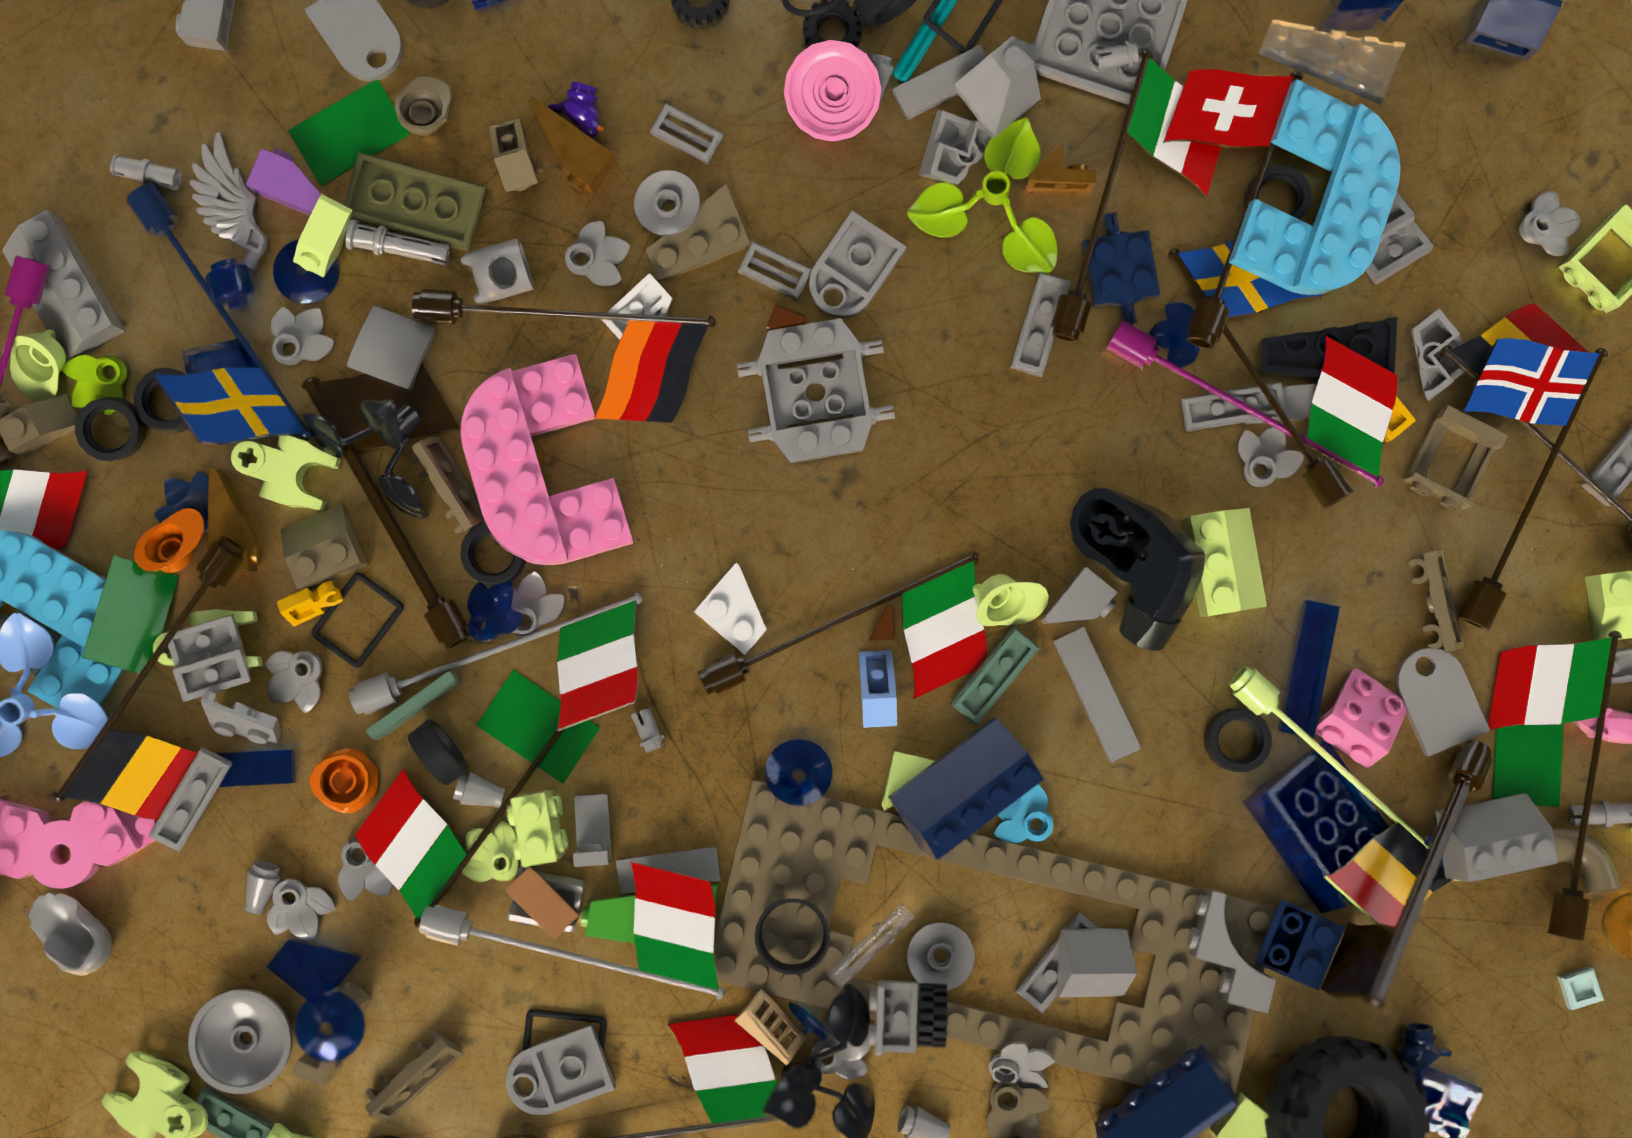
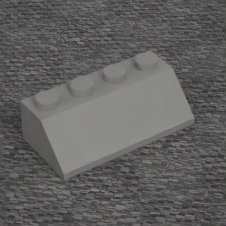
[2,209,126,363]

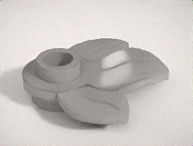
[1519,191,1581,256]
[565,221,630,286]
[271,306,335,366]
[1238,427,1304,487]
[497,572,564,637]
[265,650,323,713]
[338,838,393,901]
[267,878,336,940]
[810,1019,871,1079]
[989,1042,1055,1089]

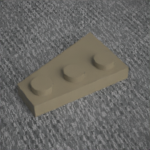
[646,184,751,283]

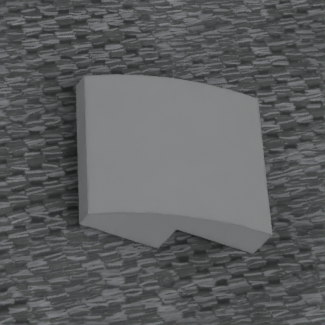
[1365,192,1433,285]
[346,305,437,390]
[164,614,251,702]

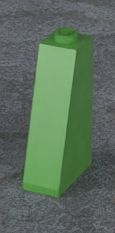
[581,882,719,944]

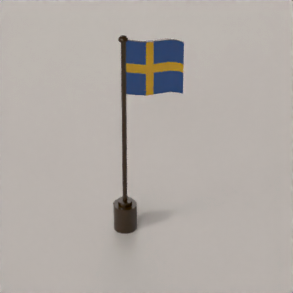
[1168,240,1354,510]

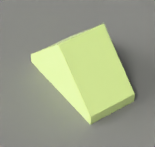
[881,751,935,810]
[1210,1091,1269,1138]

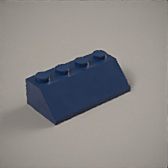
[888,718,1044,861]
[1095,1044,1238,1138]

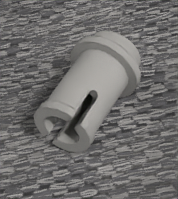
[1095,40,1139,71]
[631,708,665,753]

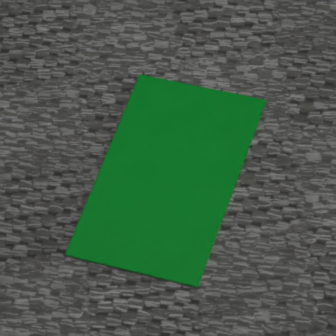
[288,80,410,186]
[82,555,179,677]
[476,670,600,784]
[1492,724,1564,807]

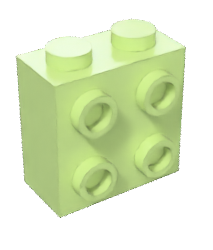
[507,789,569,867]

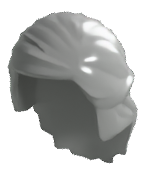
[27,892,112,976]

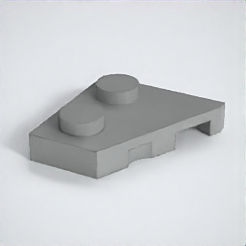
[201,691,282,744]

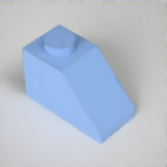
[858,650,897,728]

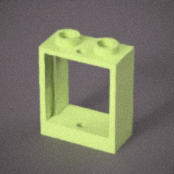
[1558,204,1632,313]

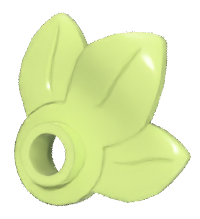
[462,821,520,882]

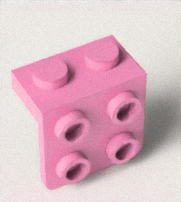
[1312,668,1407,769]

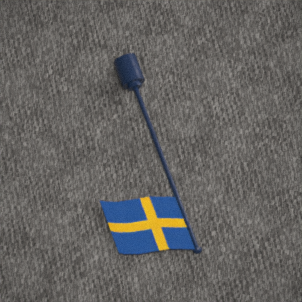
[126,183,313,445]

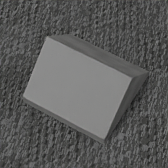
[1057,928,1137,997]

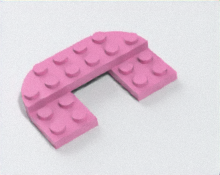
[461,354,633,565]

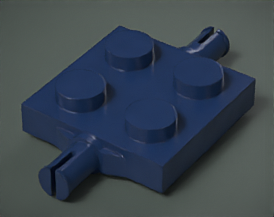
[1081,212,1160,325]

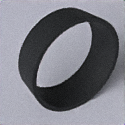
[755,898,830,975]

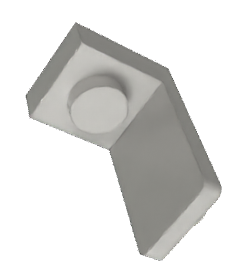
[573,794,612,867]

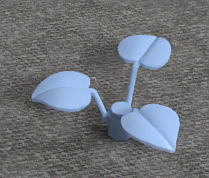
[0,613,109,757]

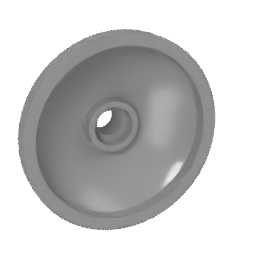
[188,989,293,1094]

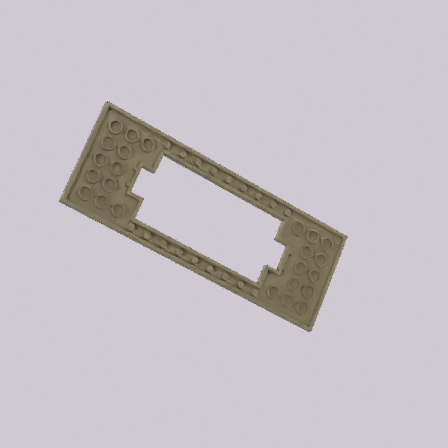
[714,779,1277,1095]

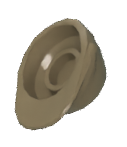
[395,76,452,136]

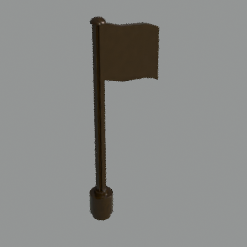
[302,362,470,649]
[1321,740,1492,1009]

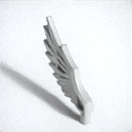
[190,132,269,270]

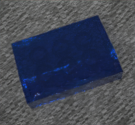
[1243,740,1390,913]

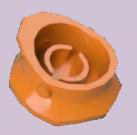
[308,748,379,813]

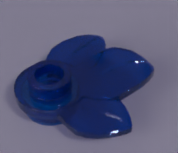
[1149,302,1201,368]
[467,582,524,642]

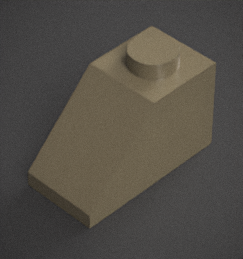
[489,118,538,192]
[0,395,79,456]

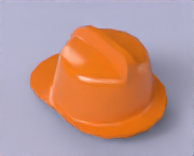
[134,508,204,573]

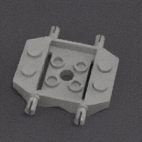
[737,318,895,463]

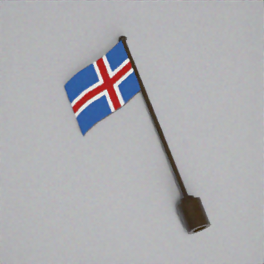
[1457,338,1608,631]

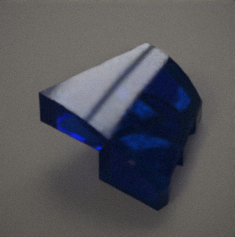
[1415,1066,1483,1138]

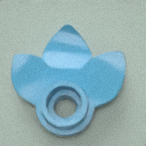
[994,784,1053,844]

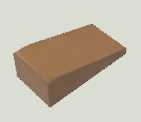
[505,866,579,940]

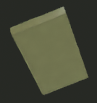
[344,152,488,252]

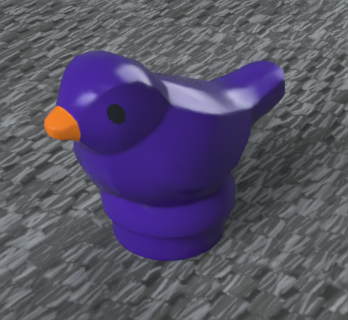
[548,82,604,138]

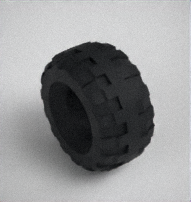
[1264,1036,1430,1138]

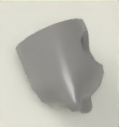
[460,237,534,304]

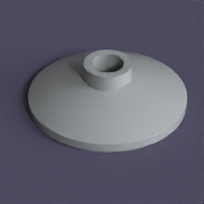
[634,170,700,236]
[907,922,975,991]

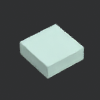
[1557,966,1604,1010]

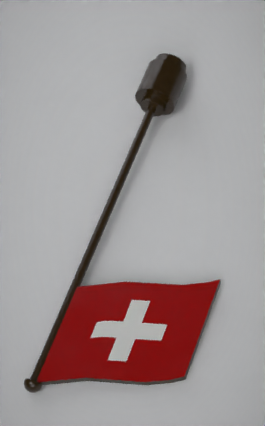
[1163,69,1303,349]

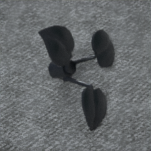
[303,400,429,518]
[762,983,875,1138]

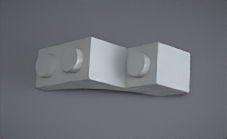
[1187,887,1276,1014]

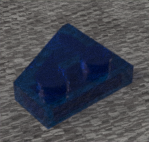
[266,939,363,1010]

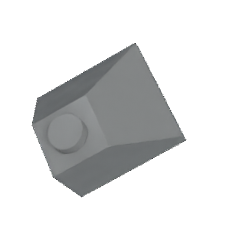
[952,35,1041,138]

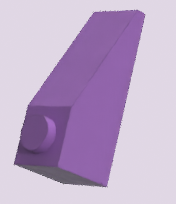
[246,148,321,216]

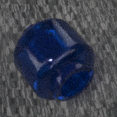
[205,258,256,310]

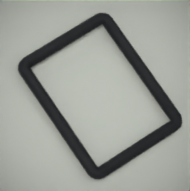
[923,0,1003,53]
[311,572,404,668]
[523,1009,607,1052]

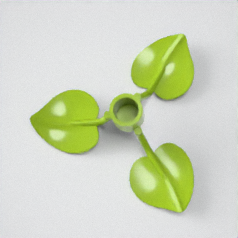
[907,118,1058,273]

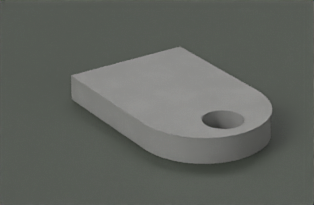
[304,0,403,81]
[809,211,907,318]
[1395,648,1490,757]
[506,1023,616,1115]

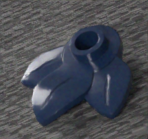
[154,471,209,533]

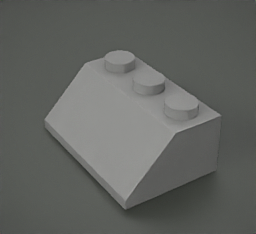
[1435,793,1558,882]

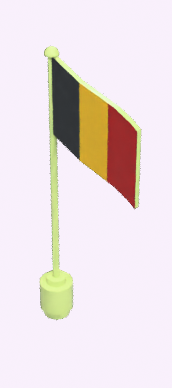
[1228,666,1459,927]

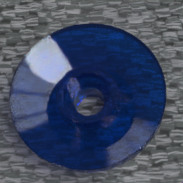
[273,239,340,304]
[765,739,833,806]
[295,991,365,1062]

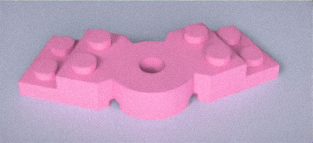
[0,799,157,889]

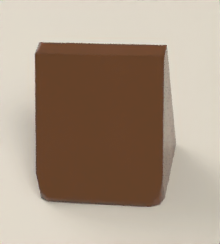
[766,305,806,333]
[868,606,895,641]

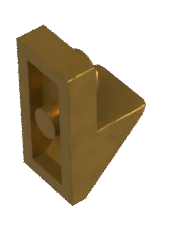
[1026,143,1096,191]

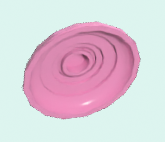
[784,40,882,142]

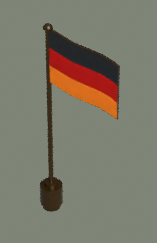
[412,289,716,423]

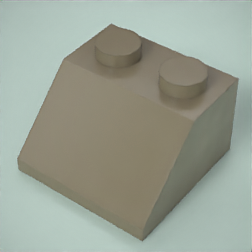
[281,504,369,590]

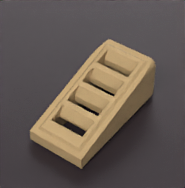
[735,989,806,1065]

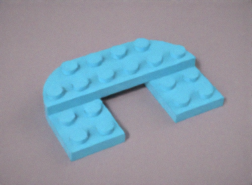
[1229,79,1400,295]
[0,531,124,709]

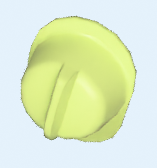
[10,329,66,402]
[973,574,1049,626]

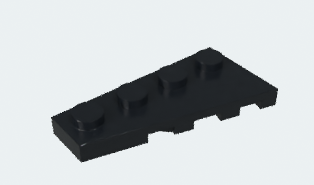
[1258,317,1398,379]

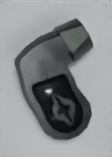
[1070,488,1206,651]

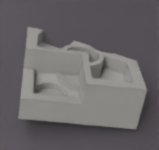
[918,110,992,185]
[1411,308,1464,401]

